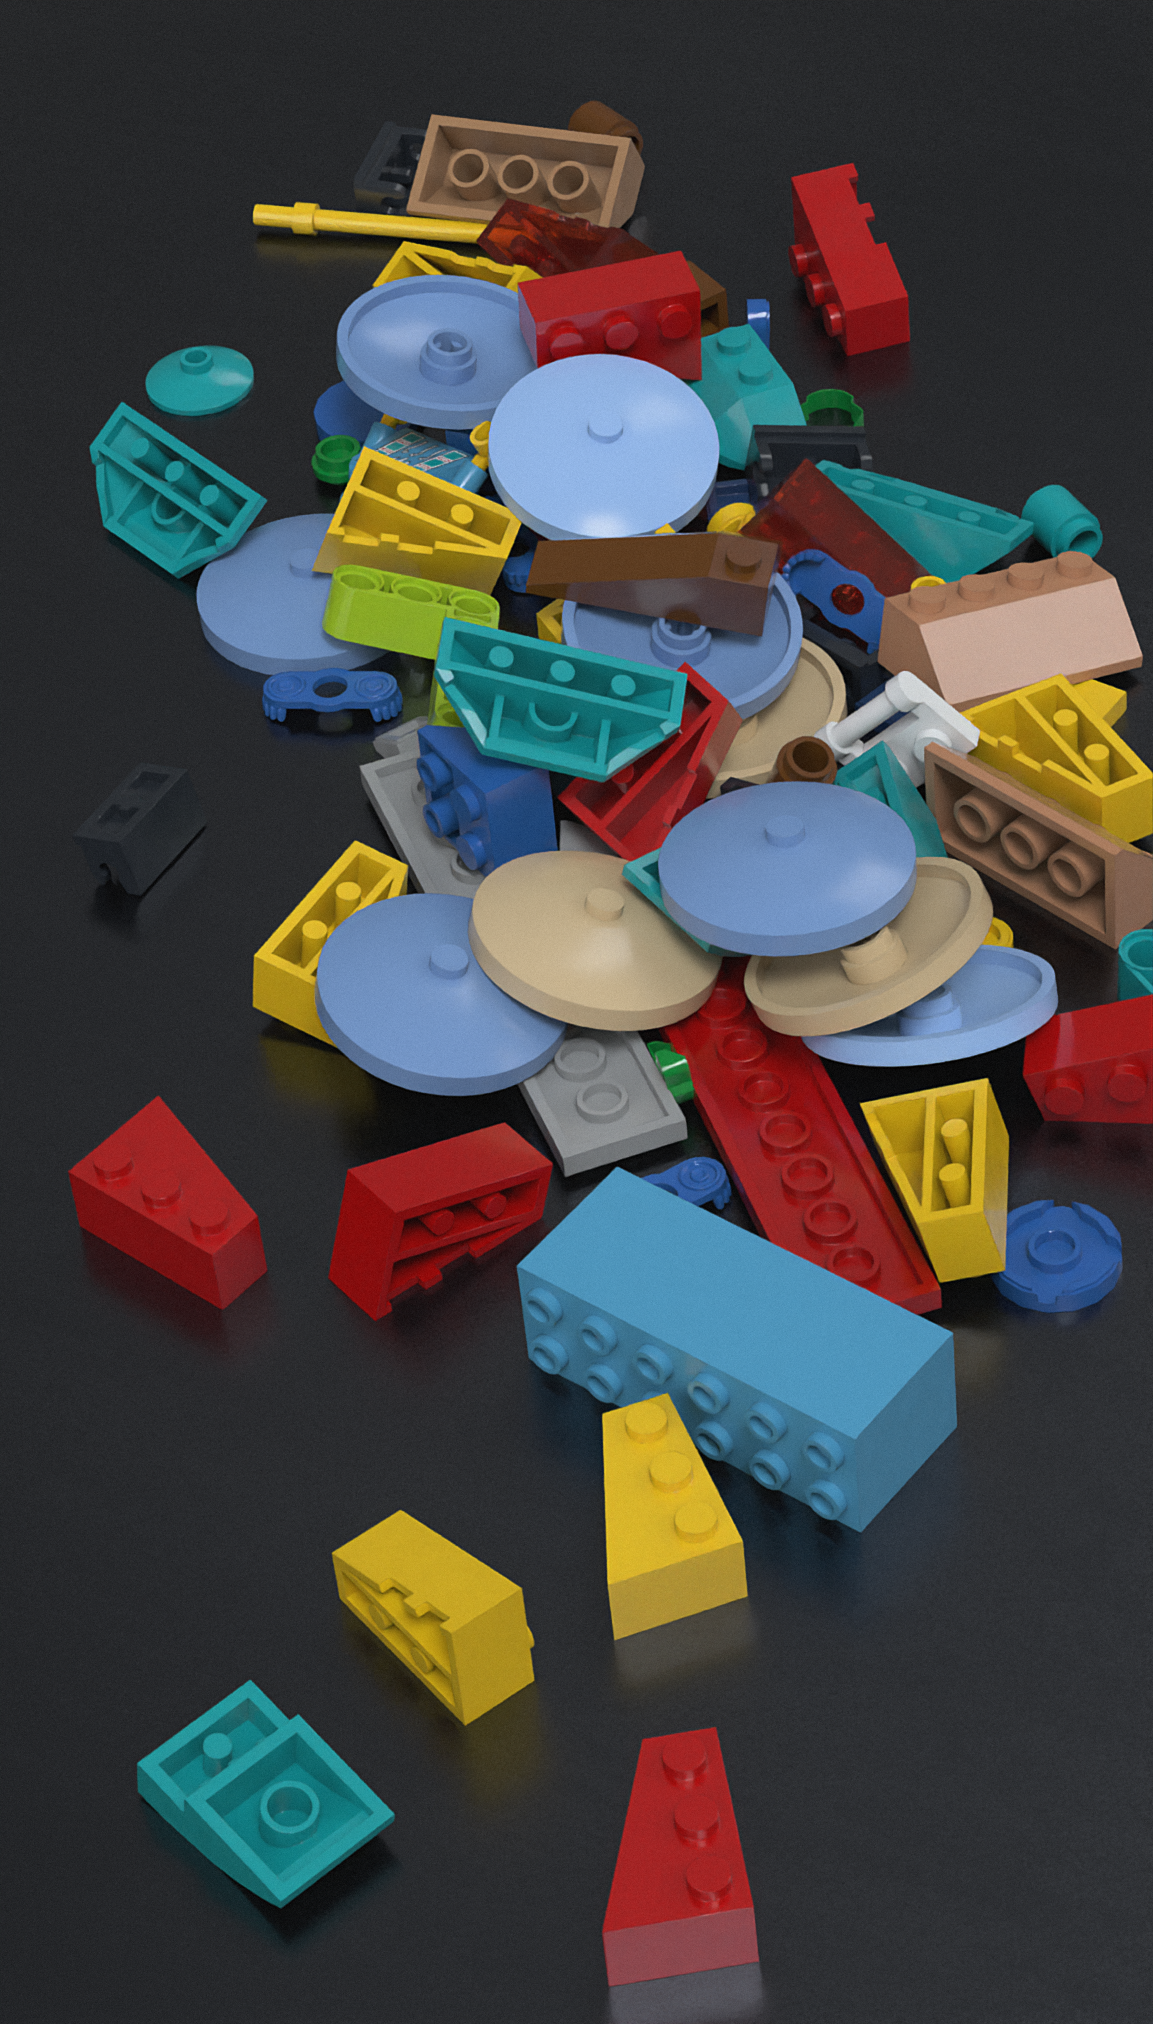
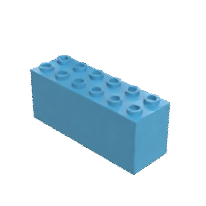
[517,1167,957,1533]

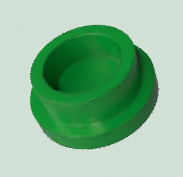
[312,435,362,486]

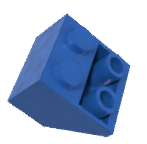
[416,725,558,877]

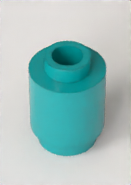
[1021,485,1103,558]

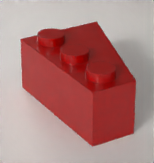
[788,163,910,356]
[518,251,702,380]
[557,662,743,861]
[1023,994,1153,1124]
[68,1096,268,1310]
[328,1122,553,1321]
[602,1727,759,1987]

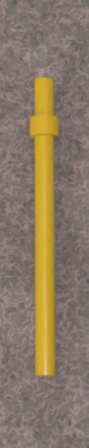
[253,202,565,251]

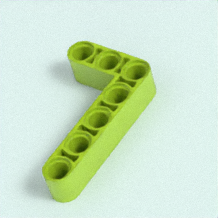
[322,564,500,728]

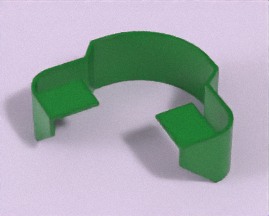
[800,389,864,426]
[647,1041,694,1105]

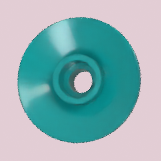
[145,345,254,416]

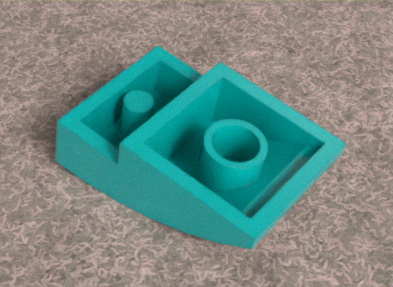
[137,1680,395,1908]

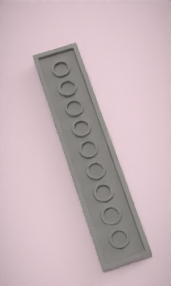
[359,749,688,1177]

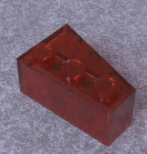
[476,198,660,278]
[732,458,933,640]

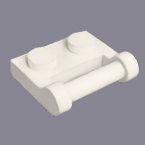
[814,671,980,788]

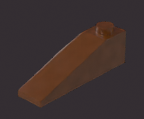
[525,531,784,637]

